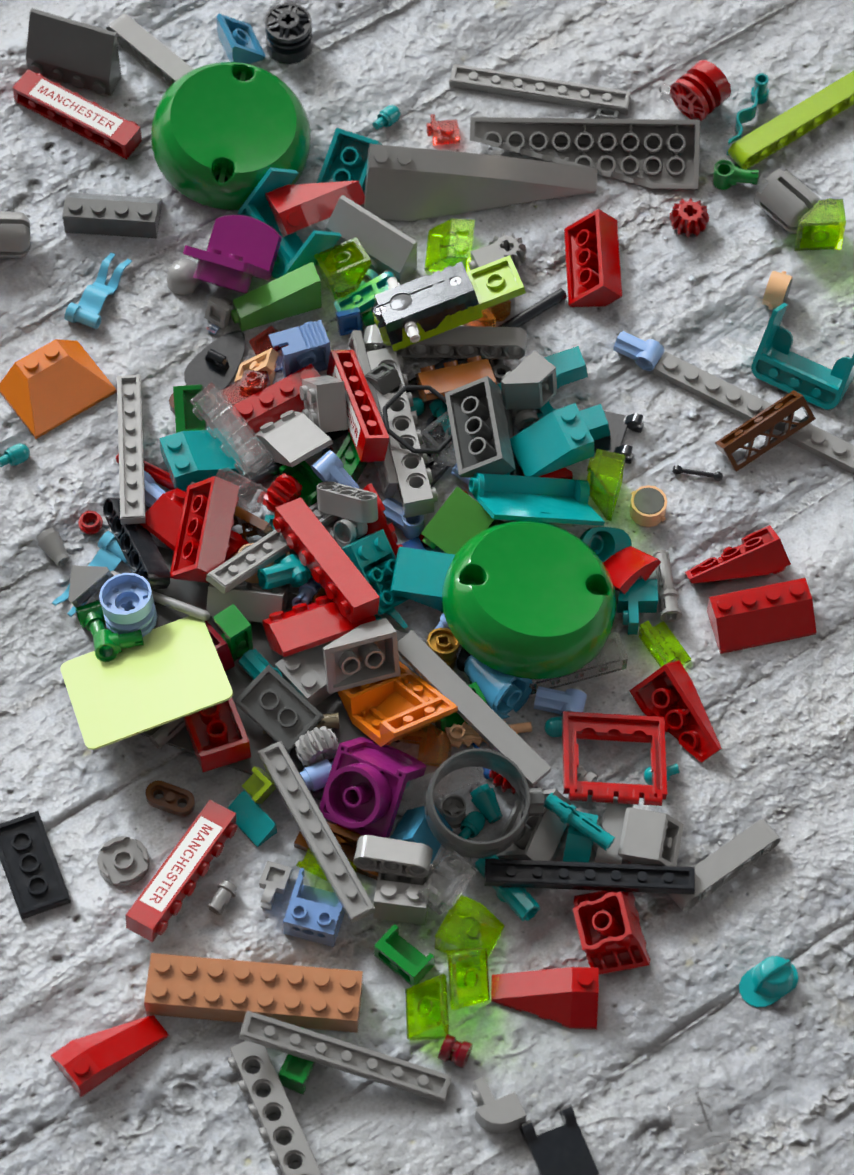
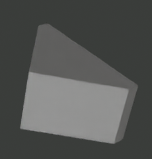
[68,565,114,608]

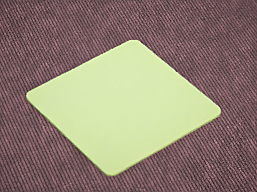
[60,615,233,750]

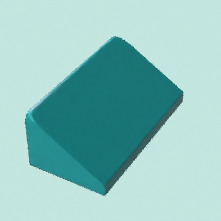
[227,790,277,848]

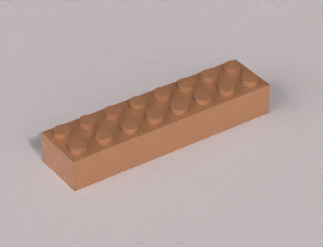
[144,953,363,1033]

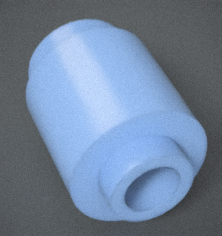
[299,759,333,792]

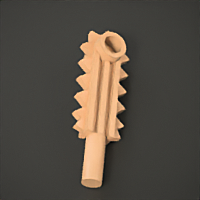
[443,722,532,749]

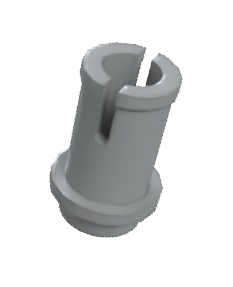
[207,880,237,915]

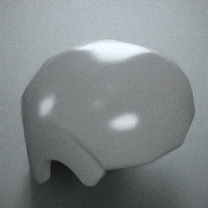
[167,259,202,295]

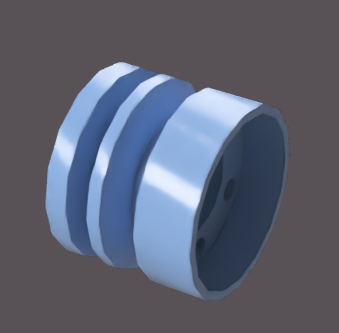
[99,573,157,637]

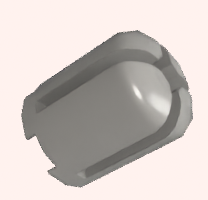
[754,169,821,234]
[0,212,30,258]

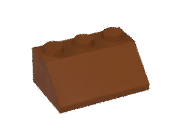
[415,356,497,402]

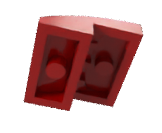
[603,546,661,594]

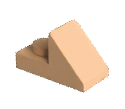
[234,348,279,389]

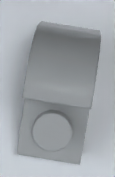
[471,1077,526,1133]

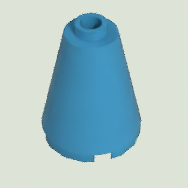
[464,655,533,719]

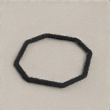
[382,385,453,454]

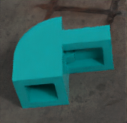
[617,579,658,635]

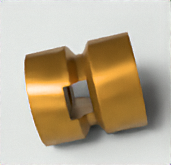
[426,628,460,670]

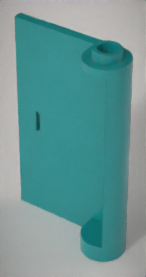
[469,473,605,526]

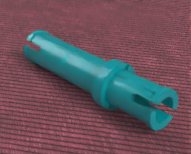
[544,792,616,851]

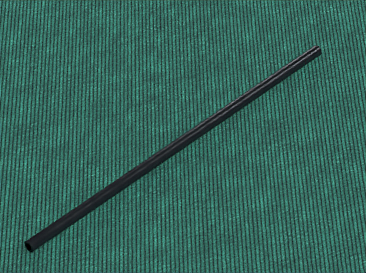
[238,288,567,496]

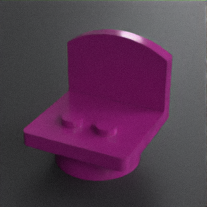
[183,215,282,294]
[319,737,427,838]

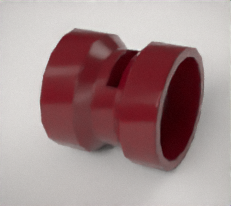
[438,1034,473,1069]

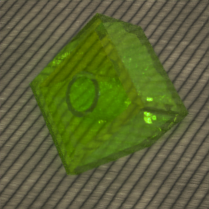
[794,198,846,251]
[425,218,475,272]
[314,237,372,300]
[586,449,626,521]
[434,893,505,971]

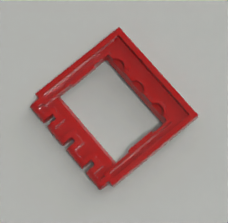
[562,711,667,806]

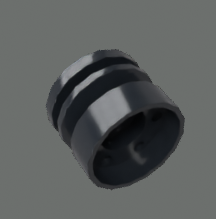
[264,3,313,65]

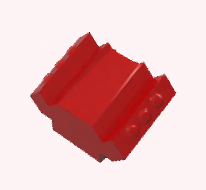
[573,891,650,975]

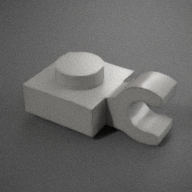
[259,861,292,911]

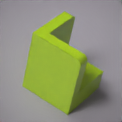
[242,766,276,804]

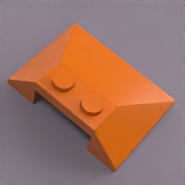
[0,339,117,439]
[338,661,458,747]

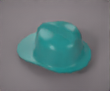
[580,526,632,562]
[739,956,798,1008]

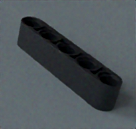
[103,497,170,589]

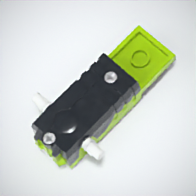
[371,255,526,351]

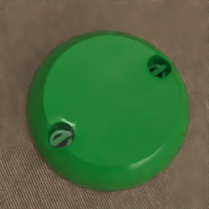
[151,62,311,210]
[442,521,616,679]

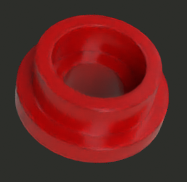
[78,511,103,535]

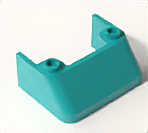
[237,167,341,279]
[751,303,854,410]

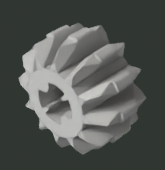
[488,232,527,270]
[295,726,339,766]

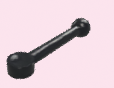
[672,465,723,481]

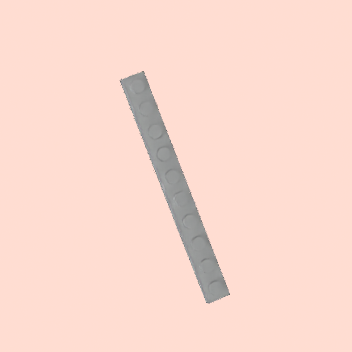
[653,352,854,474]

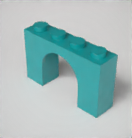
[537,346,611,440]

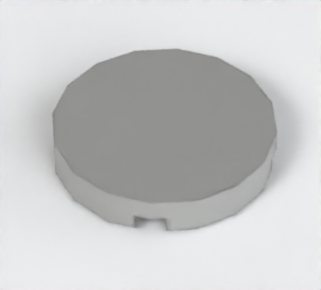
[97,836,150,887]

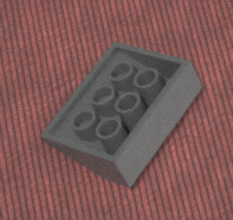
[26,8,122,96]

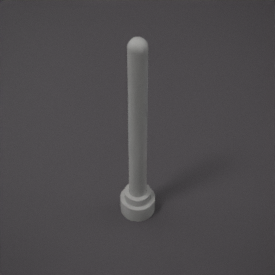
[111,571,210,621]

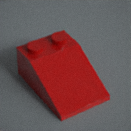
[183,697,251,773]

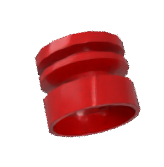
[670,60,731,122]

